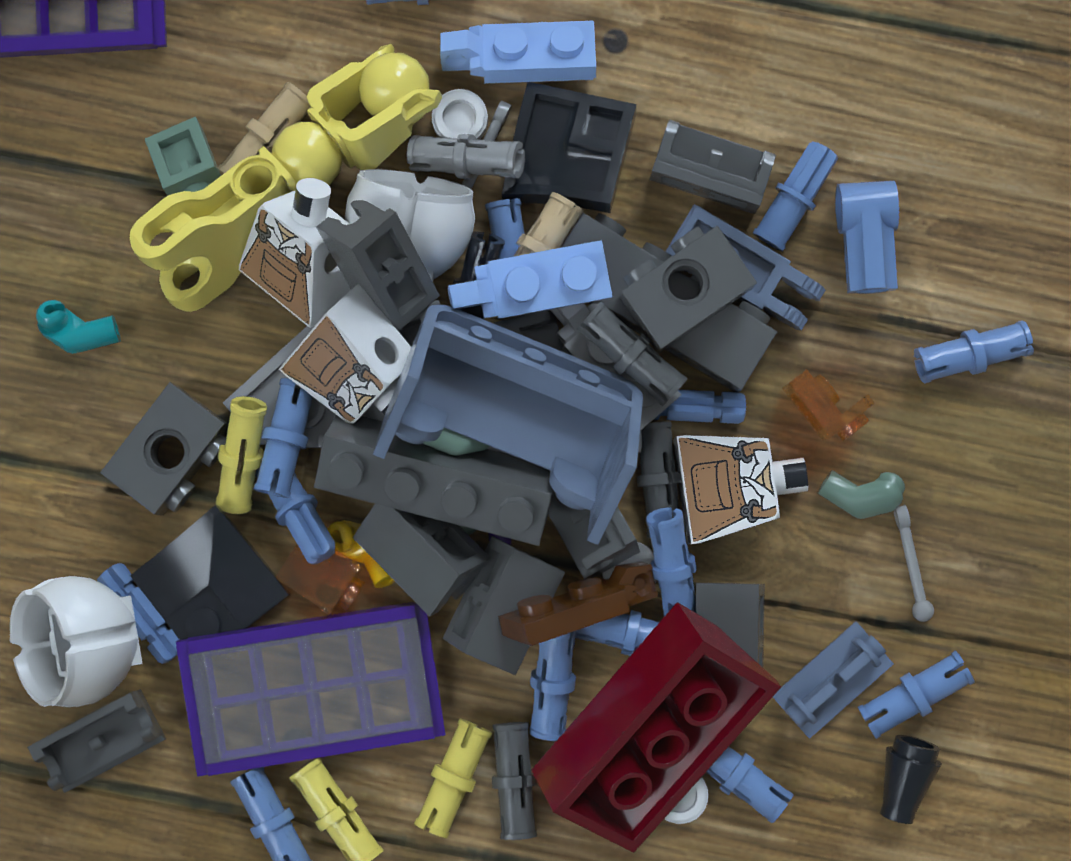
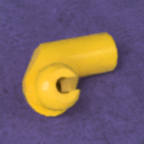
[327,520,395,588]

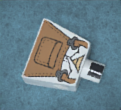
[239,178,351,328]
[279,284,411,423]
[673,435,808,545]

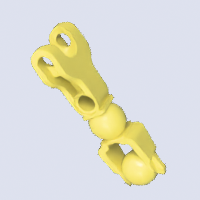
[130,44,442,312]

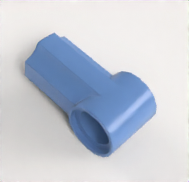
[835,181,899,294]

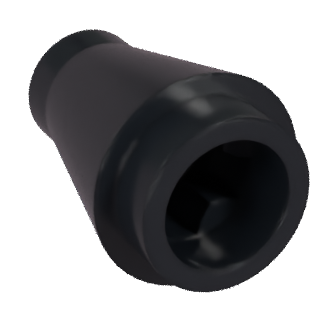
[880,735,942,824]

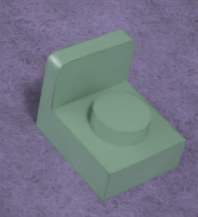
[145,116,222,196]

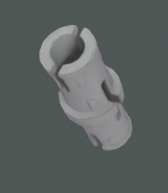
[407,134,525,179]

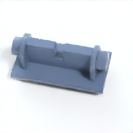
[773,621,894,739]

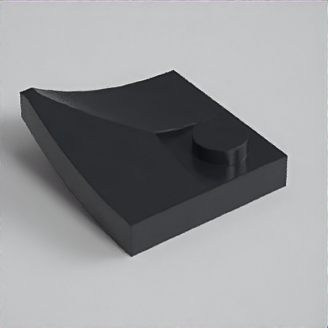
[502,82,637,213]
[130,505,291,657]

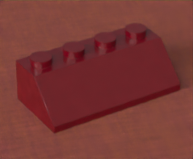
[531,602,781,853]

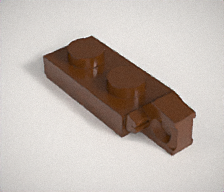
[498,561,658,646]

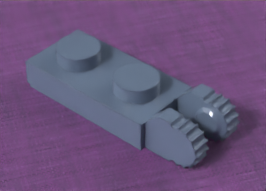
[666,204,826,331]

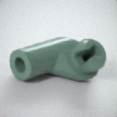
[817,470,905,519]

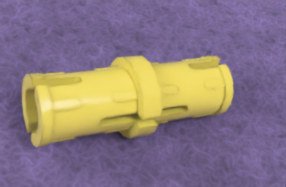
[216,396,267,514]
[414,718,493,838]
[289,758,384,861]

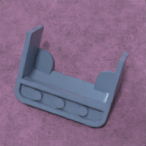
[373,305,643,545]

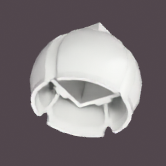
[345,169,475,282]
[10,576,143,707]

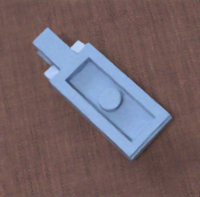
[440,21,596,84]
[448,240,612,319]

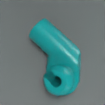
[36,300,121,354]

